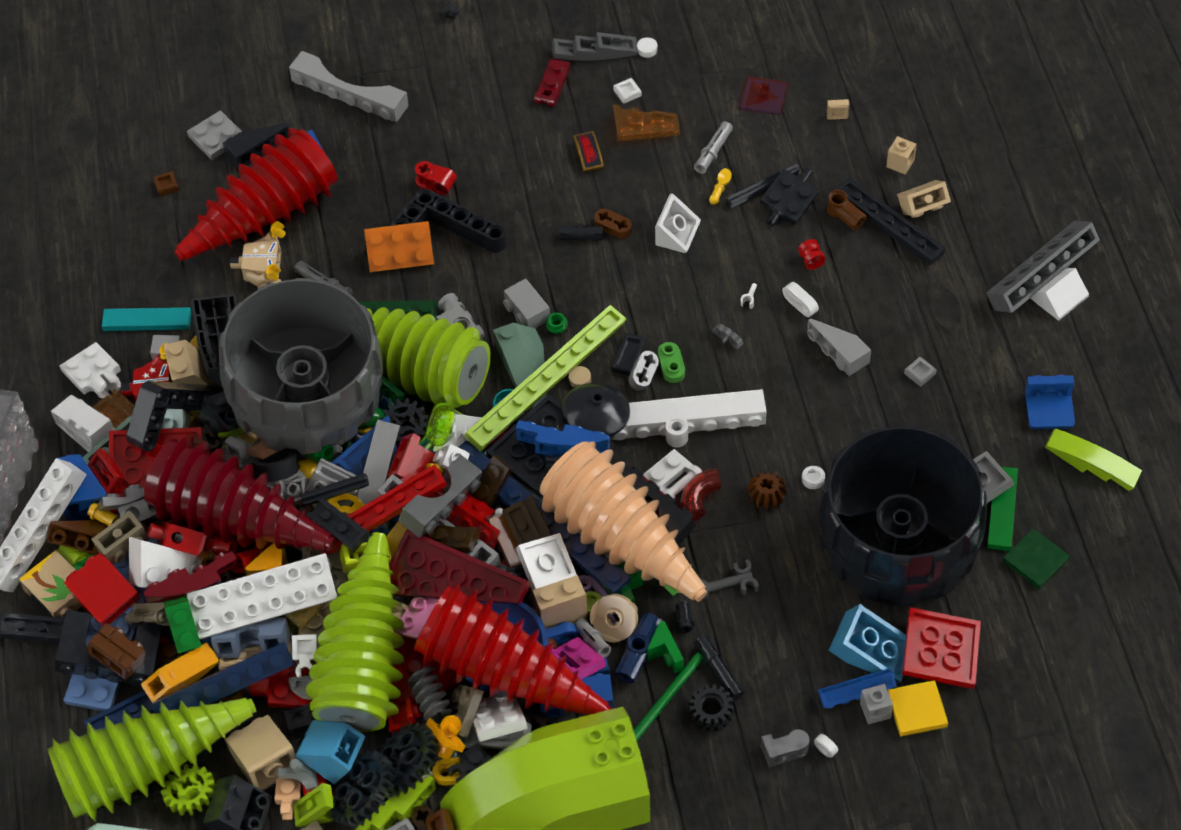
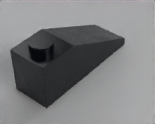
[222,123,288,168]

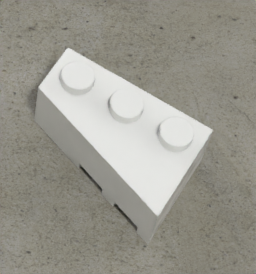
[51,395,115,452]
[129,537,206,587]

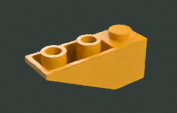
[141,642,220,702]

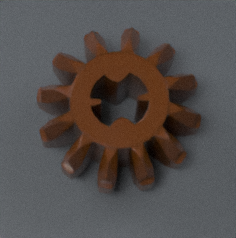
[747,470,787,510]

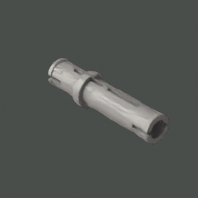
[694,121,733,174]

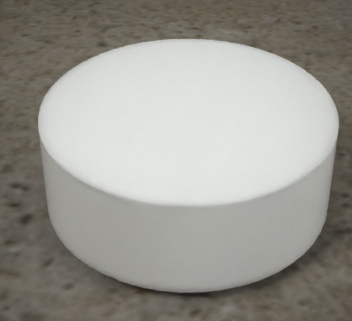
[637,38,657,58]
[802,466,825,489]
[814,734,838,758]

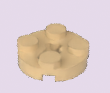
[590,594,638,642]

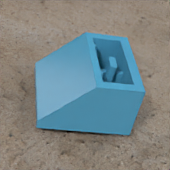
[295,720,365,784]

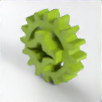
[161,764,216,816]

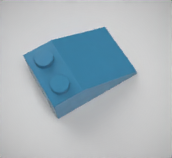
[829,604,906,683]

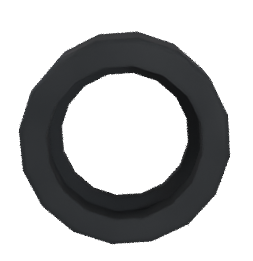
[252,449,299,482]

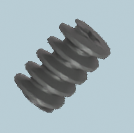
[408,666,453,722]

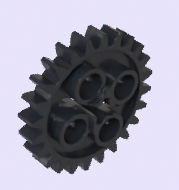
[378,722,440,797]
[329,751,396,828]

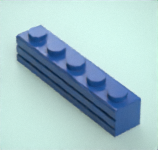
[818,668,897,709]

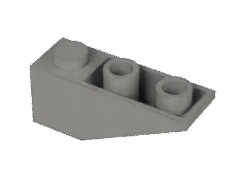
[807,319,871,376]

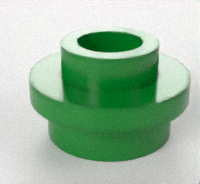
[546,313,568,334]

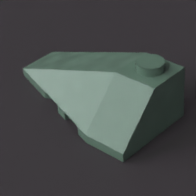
[493,323,547,412]

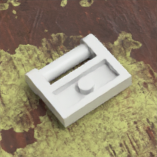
[644,449,703,499]

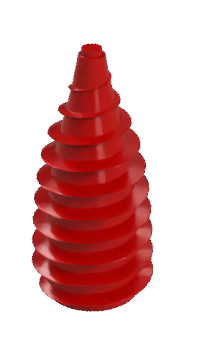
[174,128,338,261]
[414,583,612,716]

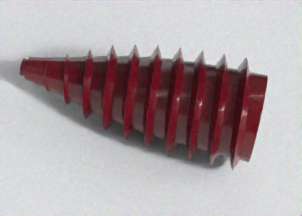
[144,434,336,551]

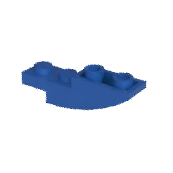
[516,420,610,456]

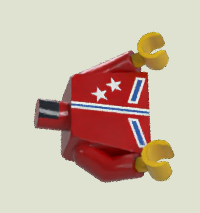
[121,343,173,402]

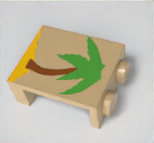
[19,550,81,618]

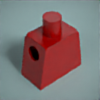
[147,522,207,556]

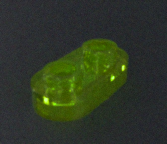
[426,403,455,446]

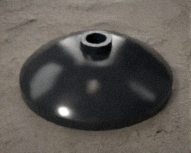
[562,383,630,436]

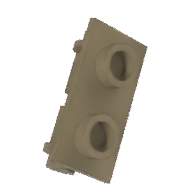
[125,602,170,627]

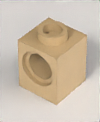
[886,136,916,175]

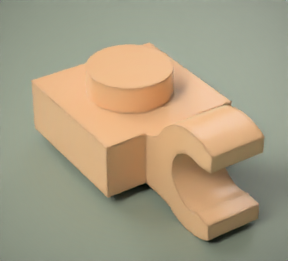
[275,778,302,820]

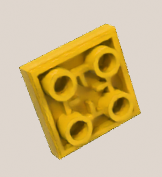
[888,680,948,736]

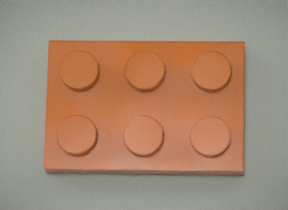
[364,221,434,272]

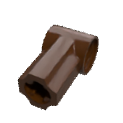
[827,190,867,230]

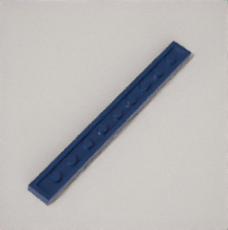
[458,440,631,594]

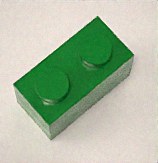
[164,595,202,653]

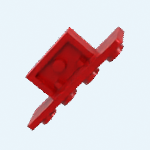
[427,491,500,549]

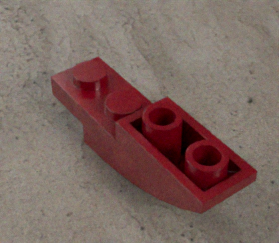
[143,551,238,602]

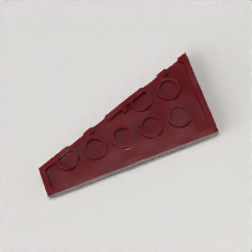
[389,529,531,605]

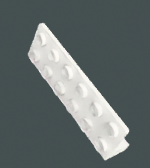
[187,553,337,639]

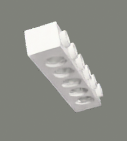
[0,458,87,592]

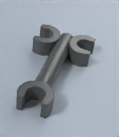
[701,560,758,599]

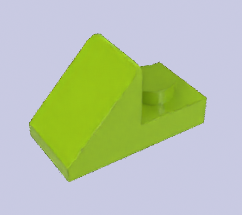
[293,783,334,827]

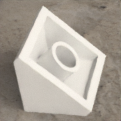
[655,193,701,253]
[1030,268,1089,321]

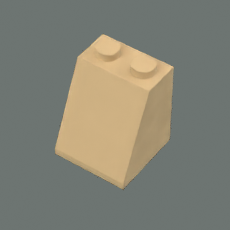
[163,340,222,390]
[527,575,588,629]
[225,715,296,791]

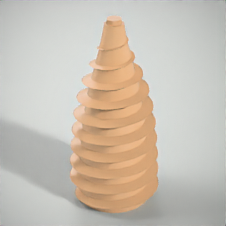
[540,441,708,602]

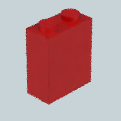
[64,552,140,628]

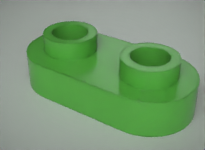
[658,342,685,383]

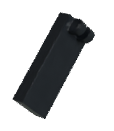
[306,497,370,552]

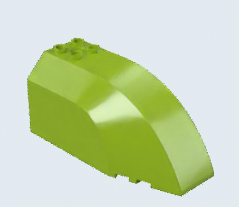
[440,707,651,830]

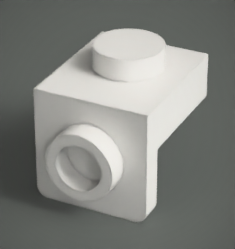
[433,444,469,470]

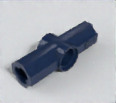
[615,613,662,684]

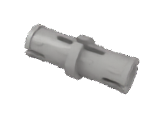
[575,619,611,658]

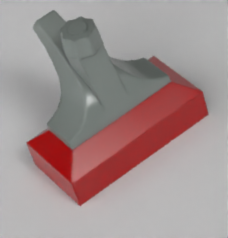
[276,759,329,796]

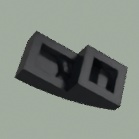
[284,705,312,759]

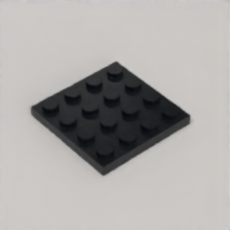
[486,395,616,499]

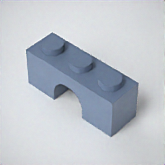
[211,617,291,659]

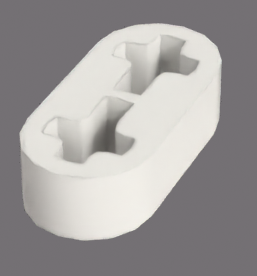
[782,282,819,317]

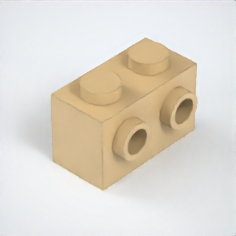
[897,180,951,218]

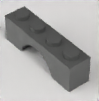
[398,455,483,538]

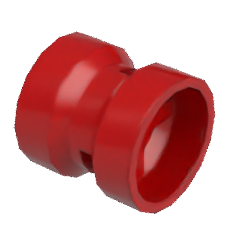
[798,239,826,270]

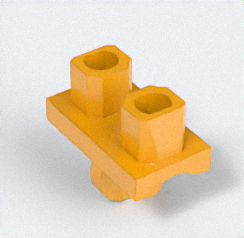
[426,715,465,760]

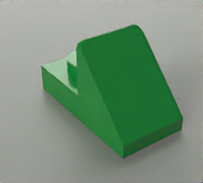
[647,621,684,674]

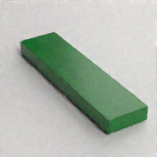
[987,466,1018,551]

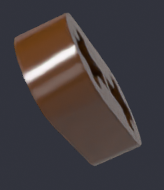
[594,209,632,239]

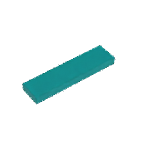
[102,307,192,331]

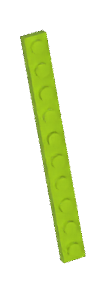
[464,305,626,451]

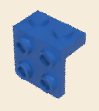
[1025,375,1075,429]

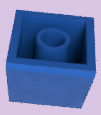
[57,454,107,521]

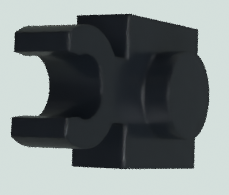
[448,742,492,784]

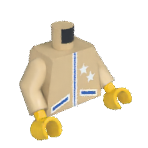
[230,221,285,287]

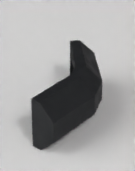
[191,294,237,388]

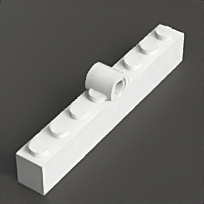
[610,389,766,447]

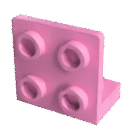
[395,597,439,640]

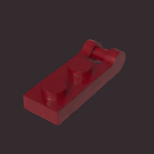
[534,59,570,107]

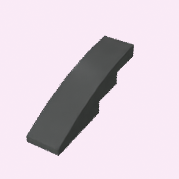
[552,32,638,60]

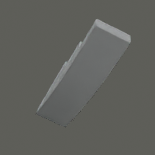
[357,420,400,505]

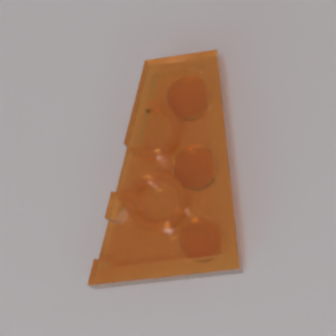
[613,105,680,142]

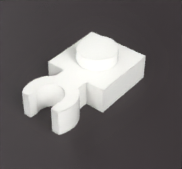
[292,634,318,678]

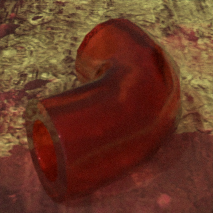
[680,468,721,521]

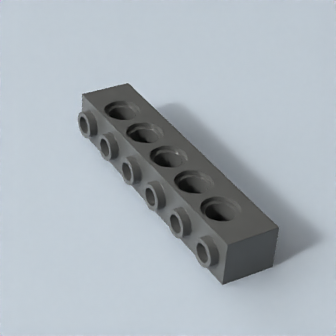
[986,221,1100,313]

